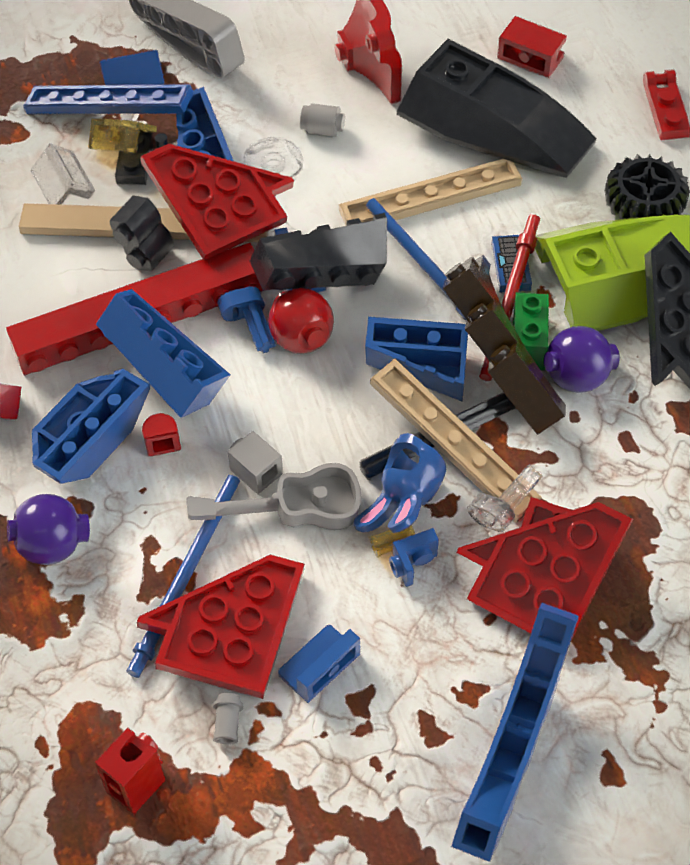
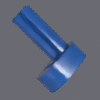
[217,287,276,353]

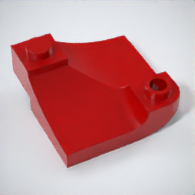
[334,0,402,104]

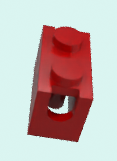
[497,16,567,78]
[95,727,166,815]

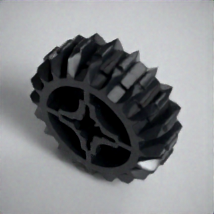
[604,154,690,220]

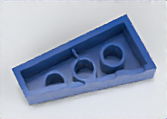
[176,87,234,161]
[96,289,231,418]

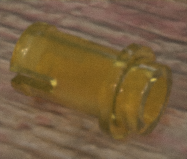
[369,525,415,558]

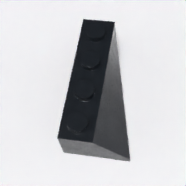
[249,213,387,290]

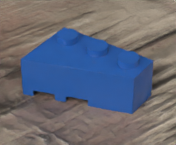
[365,317,468,402]

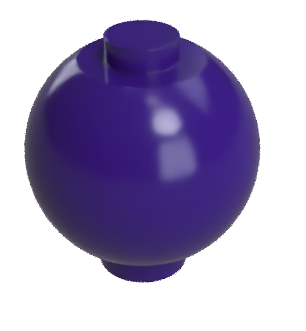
[544,326,620,393]
[7,494,90,565]

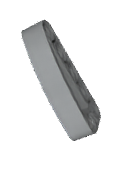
[129,0,245,79]

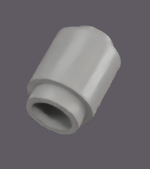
[300,103,345,137]

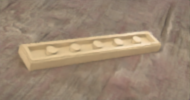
[339,159,522,226]
[370,359,542,523]

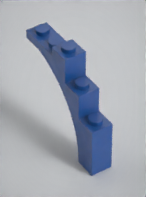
[451,603,579,862]

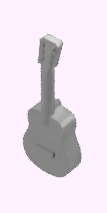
[186,463,361,530]

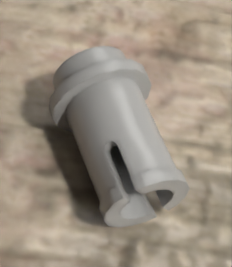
[213,693,243,745]

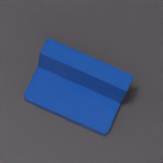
[99,50,164,85]
[278,625,361,703]

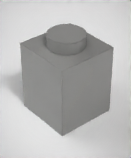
[227,431,283,494]

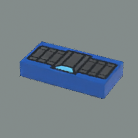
[491,235,532,293]

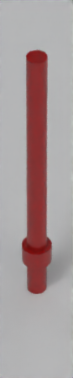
[479,214,540,381]

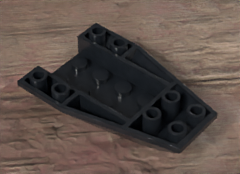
[396,39,597,178]

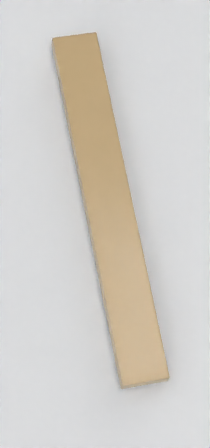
[19,203,269,242]

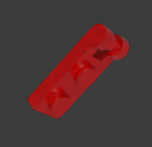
[643,69,690,140]

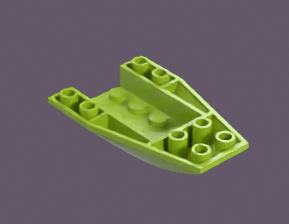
[535,215,690,331]

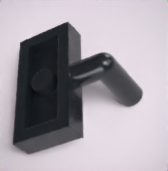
[115,131,168,185]

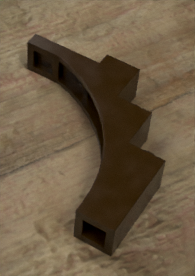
[442,255,566,435]

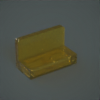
[88,118,157,153]

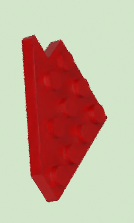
[456,502,633,641]
[137,554,305,699]

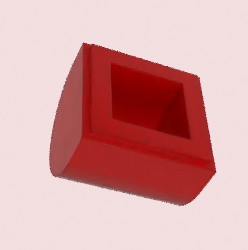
[142,413,181,457]

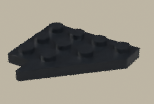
[645,231,690,389]

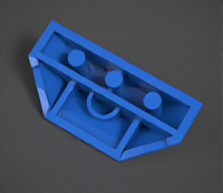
[32,369,150,484]

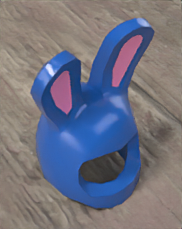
[354,433,446,533]

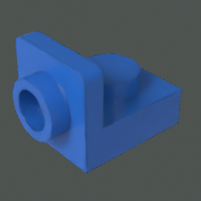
[389,528,439,587]

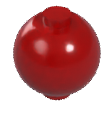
[268,288,334,354]

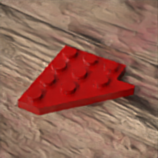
[141,144,294,261]

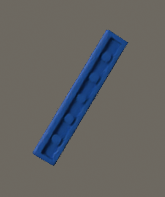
[23,84,194,114]

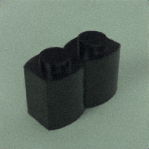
[110,195,174,271]

